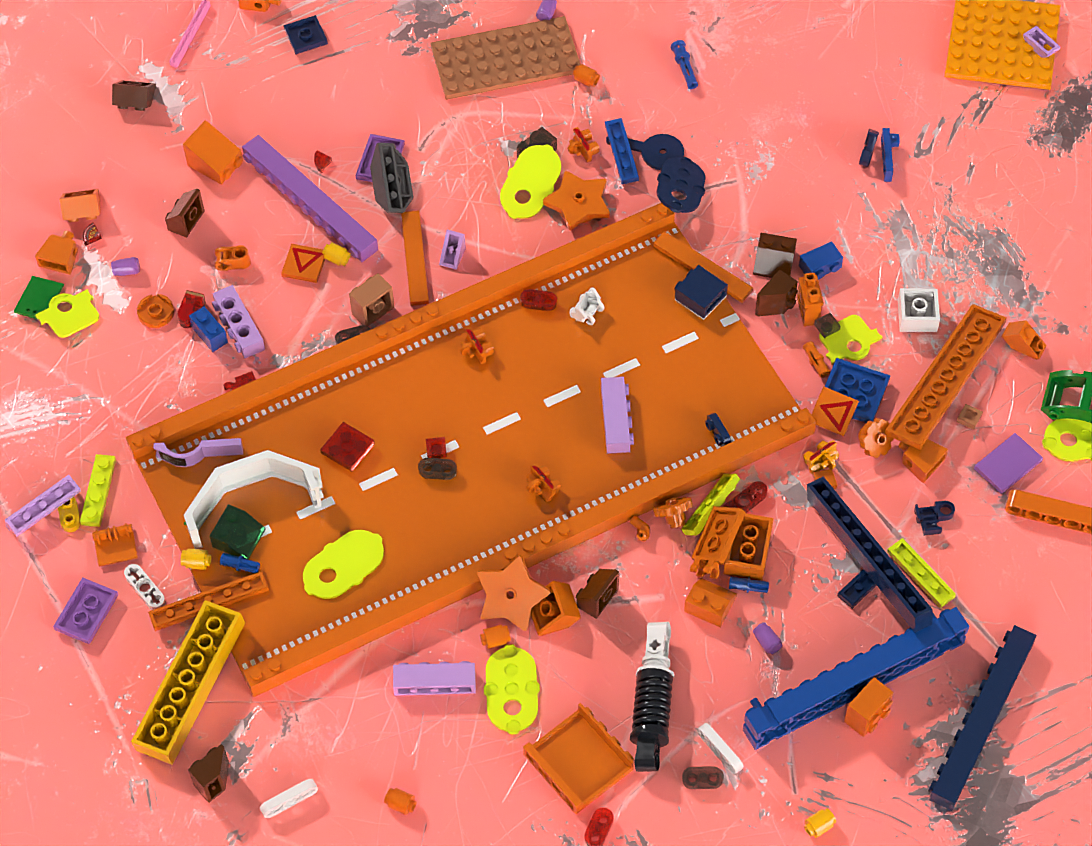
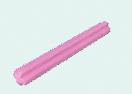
[169,0,211,68]

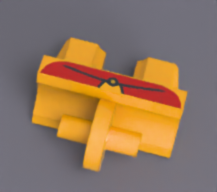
[803,440,839,474]

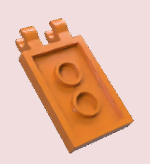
[690,506,746,579]

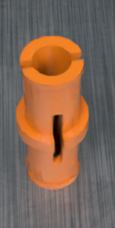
[803,341,831,378]

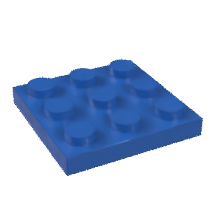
[825,358,890,423]

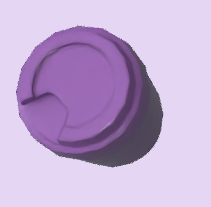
[536,0,557,21]
[111,257,140,276]
[753,622,782,654]

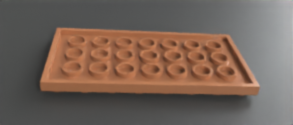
[430,16,580,100]

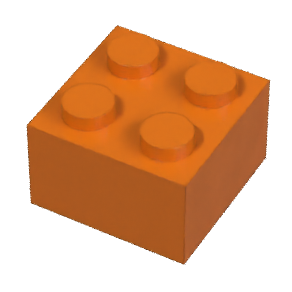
[844,677,894,737]

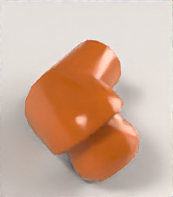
[630,515,650,542]

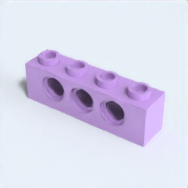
[212,285,265,359]

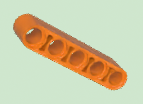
[1005,489,1092,534]

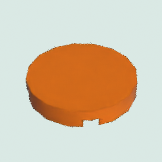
[137,294,174,328]

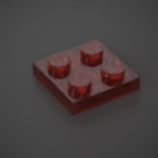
[320,422,375,472]

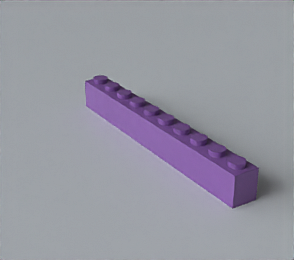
[242,134,378,262]

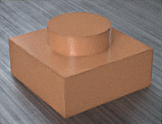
[957,404,983,430]

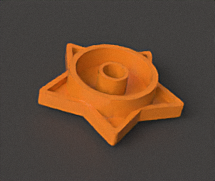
[543,171,610,231]
[477,555,551,631]

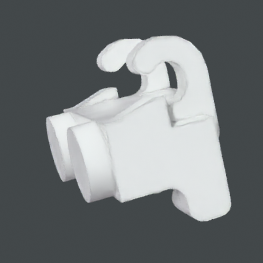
[570,288,605,325]

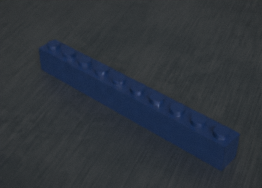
[807,476,933,633]
[928,625,1037,811]

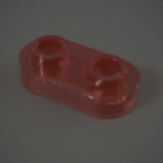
[520,289,557,311]
[584,808,614,846]

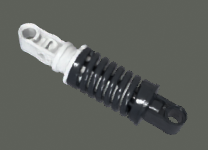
[630,622,675,772]

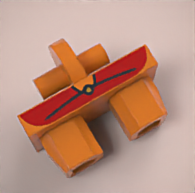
[567,127,599,163]
[460,327,494,364]
[526,464,561,502]

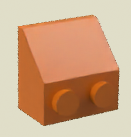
[59,189,101,222]
[684,578,737,628]
[531,581,581,636]

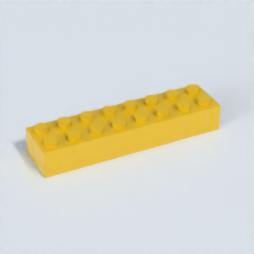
[131,600,245,765]

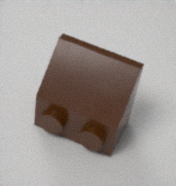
[112,80,156,111]
[165,189,205,238]
[753,232,797,278]
[755,270,798,317]
[575,569,619,619]

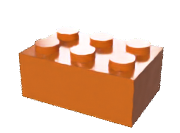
[723,513,774,581]

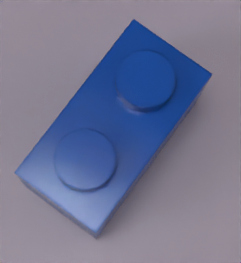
[799,241,843,280]
[189,306,228,352]

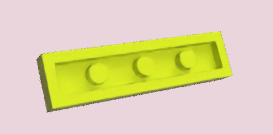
[80,454,116,527]
[681,474,740,536]
[887,538,956,608]

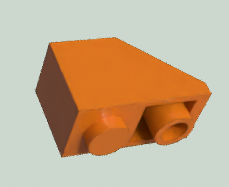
[1002,320,1047,360]

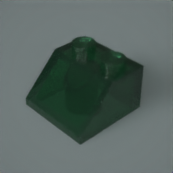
[209,504,266,560]

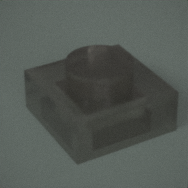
[814,313,841,338]

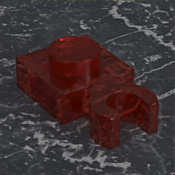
[223,371,256,393]

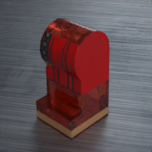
[177,290,206,328]

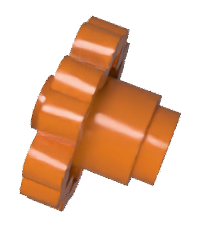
[858,418,894,458]
[653,497,693,528]

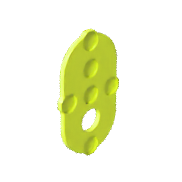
[500,144,561,220]
[1042,419,1092,461]
[303,530,384,599]
[484,644,540,735]

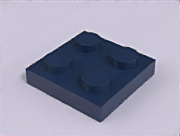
[283,15,328,55]

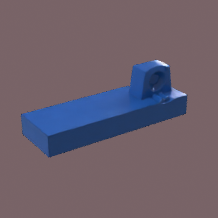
[881,128,900,182]

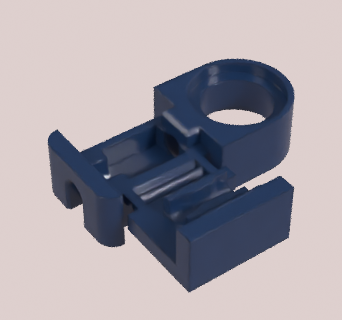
[859,129,879,167]
[914,501,955,536]

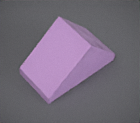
[1023,26,1060,58]
[439,229,466,270]

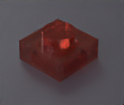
[426,437,447,459]

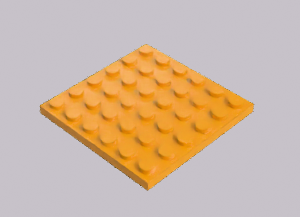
[944,0,1061,90]

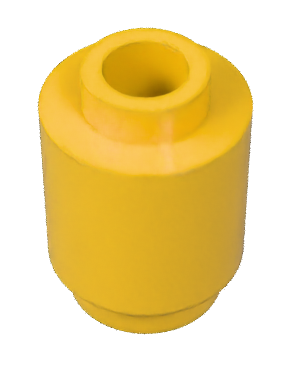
[322,242,351,267]
[181,548,211,570]
[804,808,836,838]

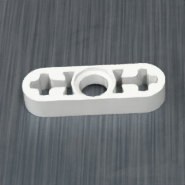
[124,564,166,610]
[697,723,744,774]
[260,779,318,818]

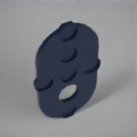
[656,157,705,213]

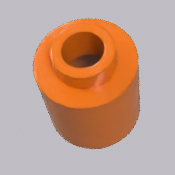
[573,64,600,87]
[480,625,511,649]
[384,788,417,815]

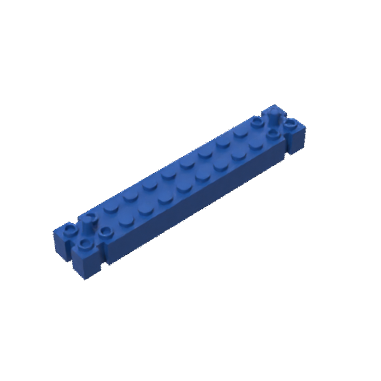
[743,607,970,750]

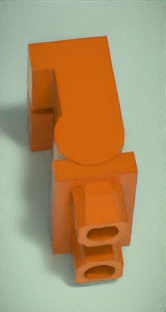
[797,273,824,327]

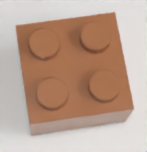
[349,273,395,328]

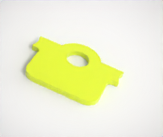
[35,289,99,338]
[819,315,883,365]

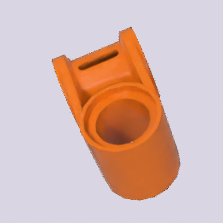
[215,245,251,271]

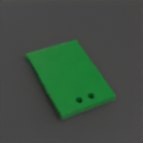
[14,276,64,320]

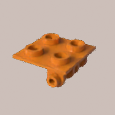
[92,523,138,567]

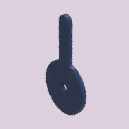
[606,134,684,170]

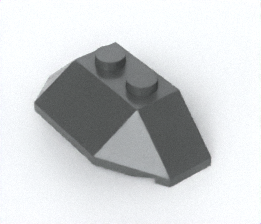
[370,143,414,213]

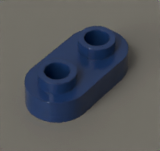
[705,413,731,447]

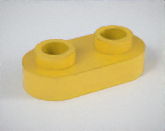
[58,497,81,532]

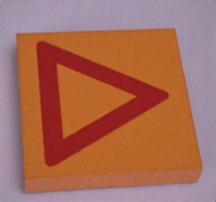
[281,243,325,283]
[811,386,859,436]

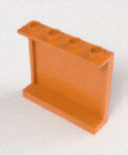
[523,703,634,814]

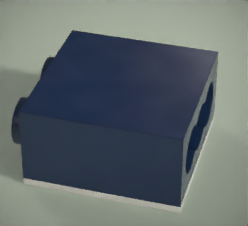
[674,265,728,320]

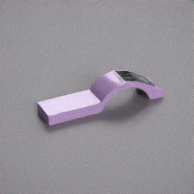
[153,438,243,467]

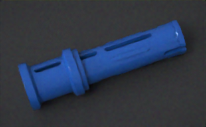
[670,40,698,89]

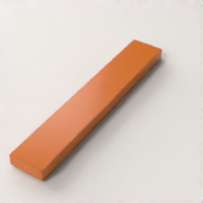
[401,210,429,306]
[653,231,753,303]
[148,571,269,631]

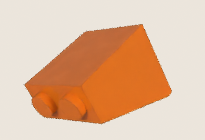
[183,120,243,185]

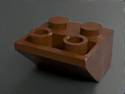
[188,744,229,803]

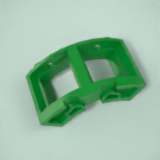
[1041,370,1092,423]

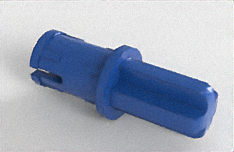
[220,553,260,573]
[729,576,769,593]

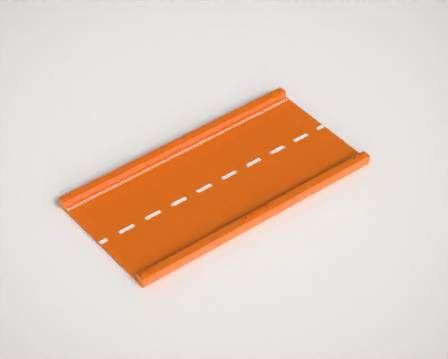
[125,202,816,697]

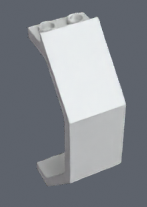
[184,450,324,549]

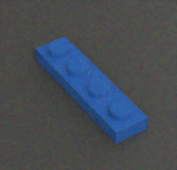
[605,118,639,184]

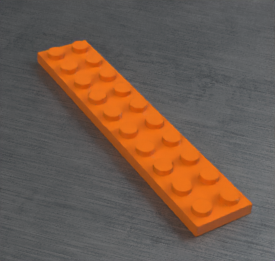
[885,304,1007,450]

